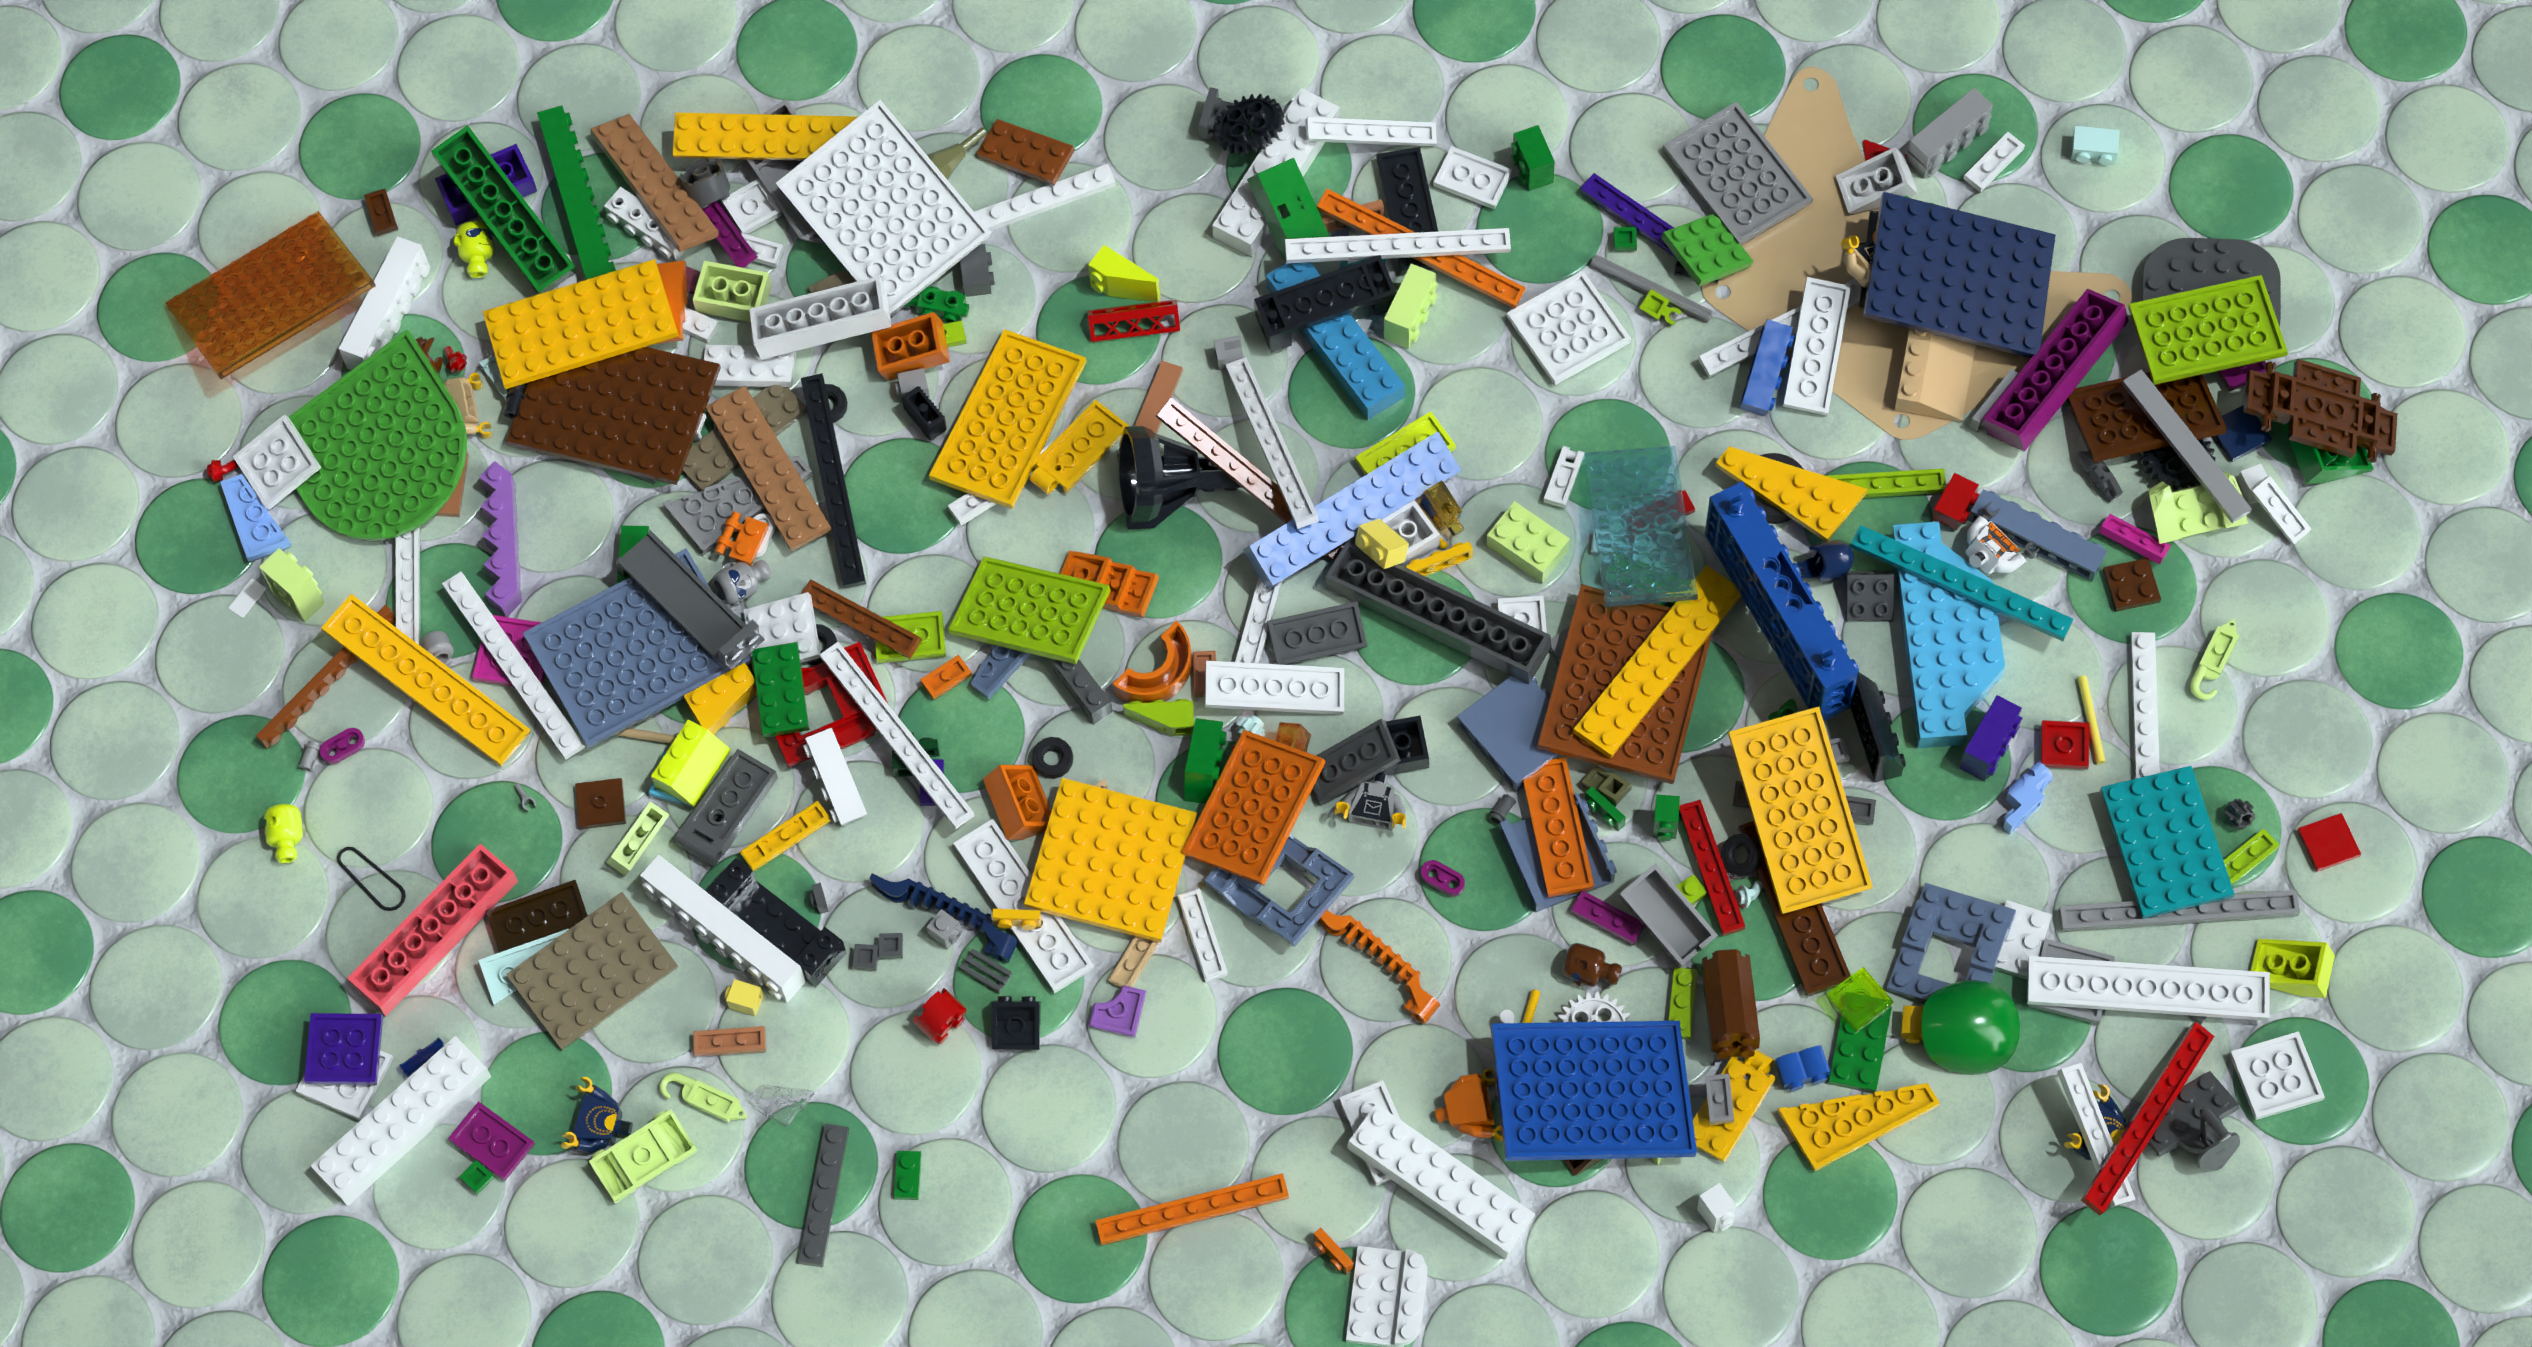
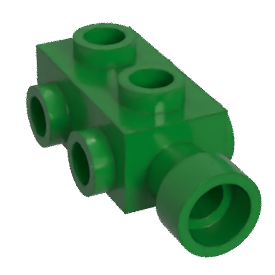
[903,286,969,324]

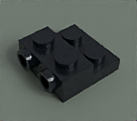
[992,996,1041,1050]

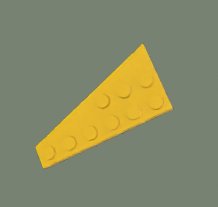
[1715,446,1868,542]
[1778,1083,1940,1172]

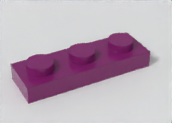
[1571,890,1644,945]

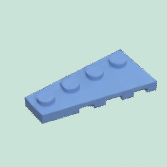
[220,474,292,562]

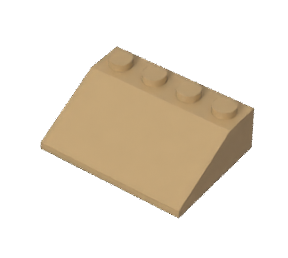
[1894,328,1976,422]

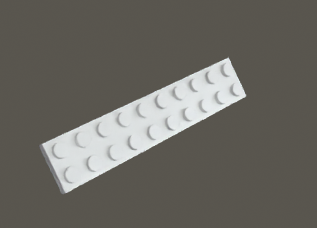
[2027,956,2270,1021]

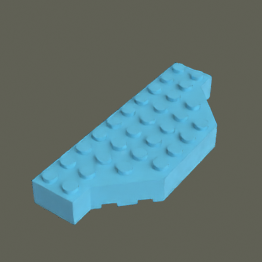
[1891,522,2005,748]

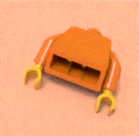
[1435,1068,1503,1142]

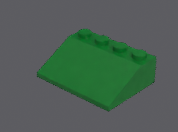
[2283,421,2374,484]

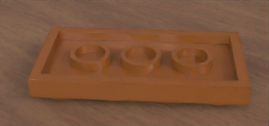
[976,119,1075,186]

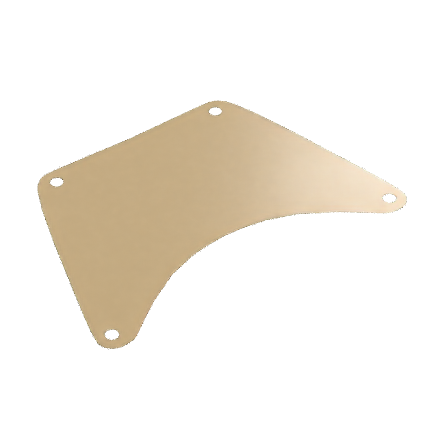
[1702,67,2132,440]

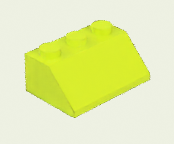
[651,720,731,807]

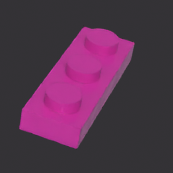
[2099,514,2171,564]

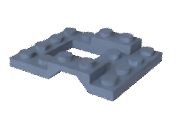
[1204,833,1355,947]
[1887,883,2016,1003]

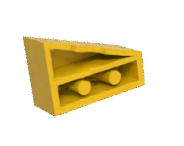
[684,662,756,735]

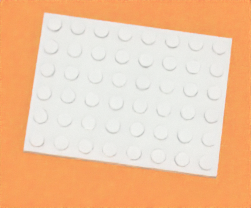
[776,100,992,317]

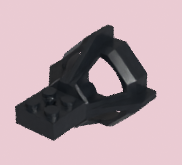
[1117,426,1242,530]

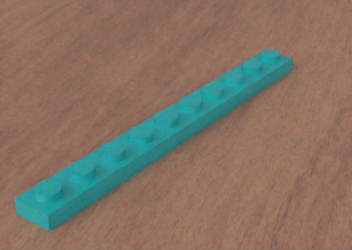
[1850,525,2073,641]

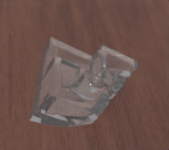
[747,1085,814,1127]

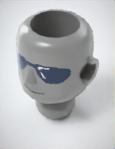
[713,560,771,605]

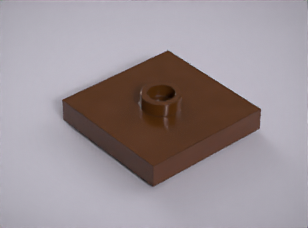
[575,778,626,830]

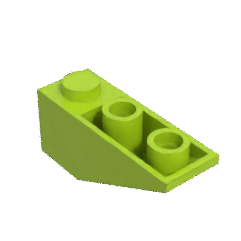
[1123,699,1194,736]

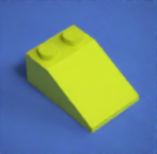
[1088,245,1160,302]
[2251,938,2335,998]

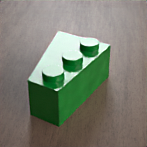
[1184,718,1227,804]

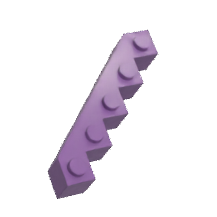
[479,461,522,617]

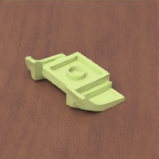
[2149,472,2248,544]

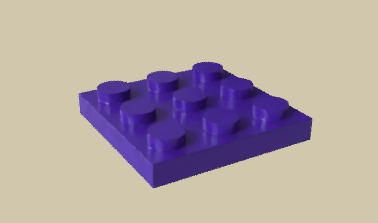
[304,1013,383,1085]

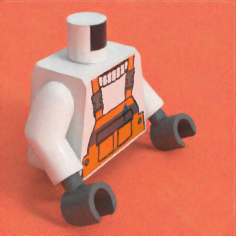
[1966,502,2039,574]

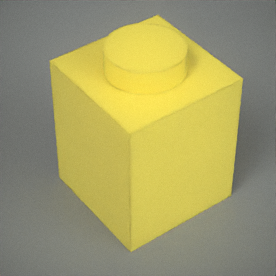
[725,979,764,1016]

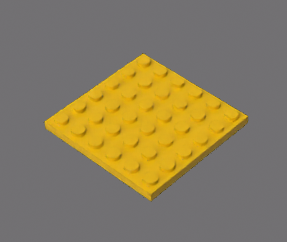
[1024,778,1197,943]

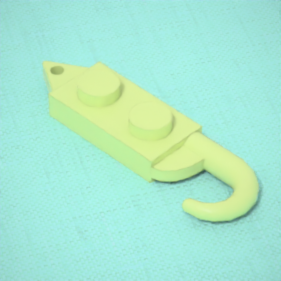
[2190,619,2239,700]
[659,1072,748,1123]

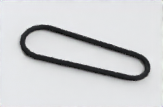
[337,847,406,911]

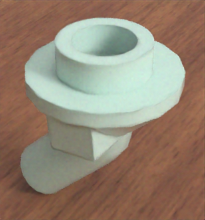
[1735,881,1762,909]

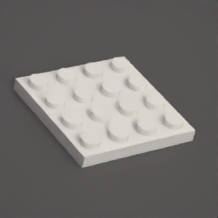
[1507,271,1631,385]

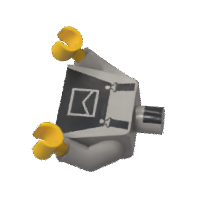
[1334,773,1406,831]

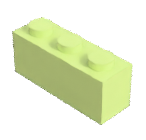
[606,801,669,876]

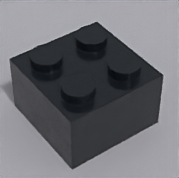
[1383,715,1430,776]

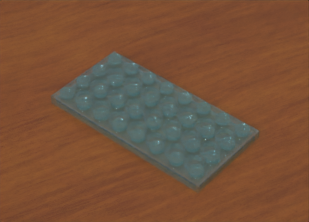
[1584,446,1698,607]

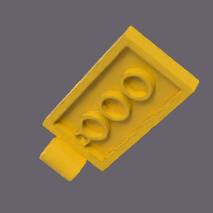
[1030,399,1129,494]
[1693,1050,1775,1163]

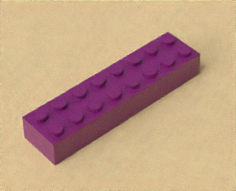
[1983,288,2129,452]

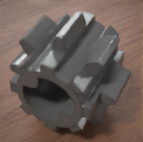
[2224,799,2255,829]

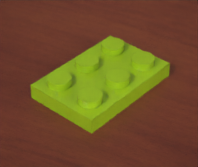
[875,611,946,663]

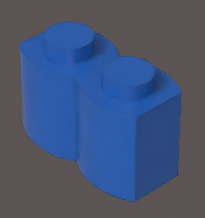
[1775,1045,1830,1091]

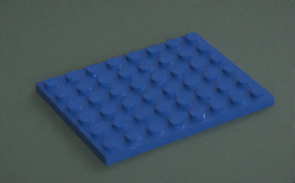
[1490,1021,1697,1161]

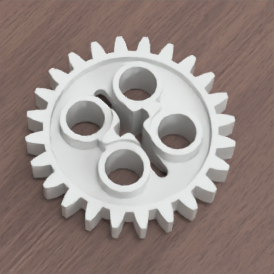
[1557,992,1630,1022]

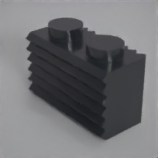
[901,386,947,440]

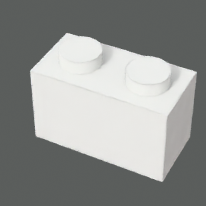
[1697,1183,1736,1233]

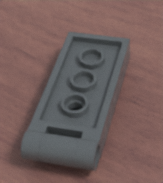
[674,749,778,866]

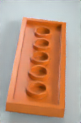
[1523,757,1594,898]

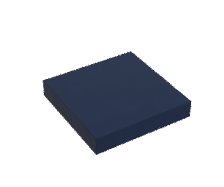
[2215,405,2272,462]

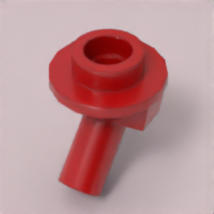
[444,346,467,373]
[207,460,239,482]

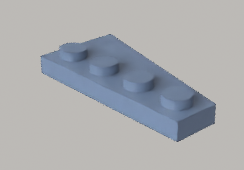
[970,645,1031,700]

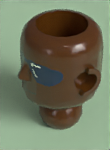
[1562,943,1622,987]

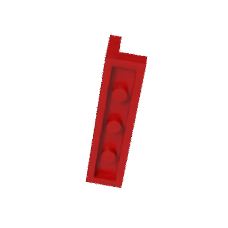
[1087,300,1180,342]

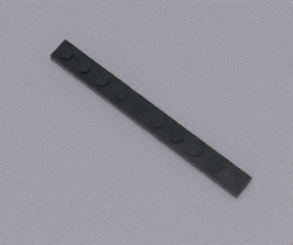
[801,373,866,589]

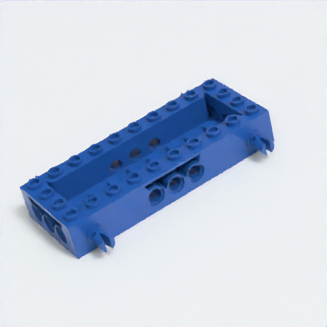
[1705,481,1859,721]

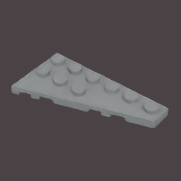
[663,456,813,554]

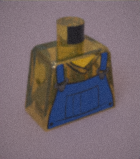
[1419,480,1464,537]

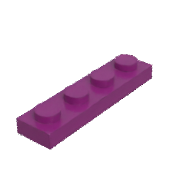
[702,201,758,268]

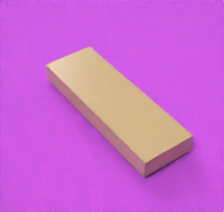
[1108,934,1165,989]

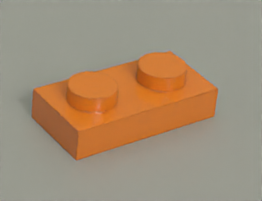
[920,654,972,700]
[1313,1227,1354,1275]

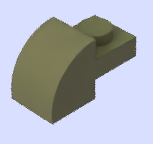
[1581,765,1632,807]

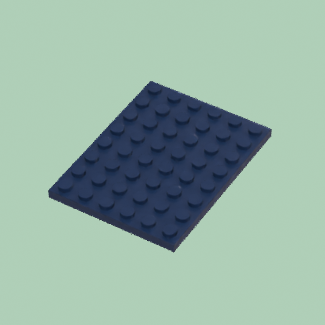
[1863,192,2056,358]

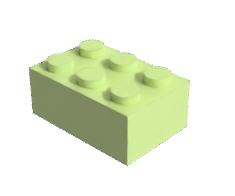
[693,261,772,322]
[1384,264,1438,349]
[1487,501,1570,583]
[259,548,325,622]

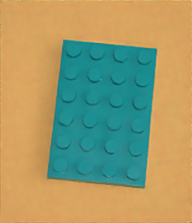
[2100,766,2235,919]

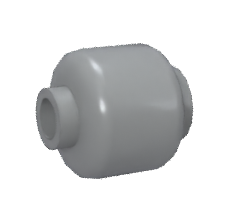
[420,631,454,664]

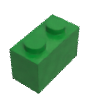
[1652,794,1680,841]

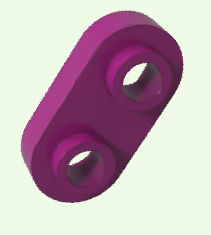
[320,728,365,764]
[1421,860,1465,897]

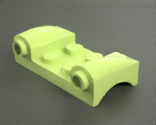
[589,1110,697,1204]

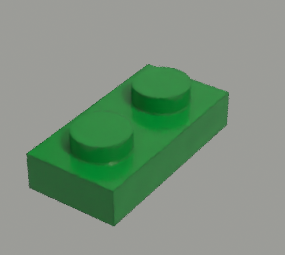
[1585,786,1626,831]
[894,1151,922,1200]

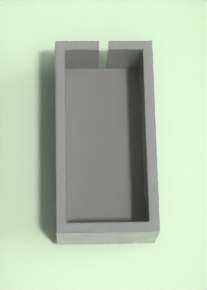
[1906,88,1993,178]
[1618,863,1718,968]

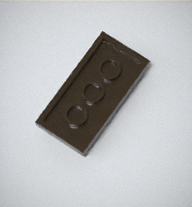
[486,880,588,953]

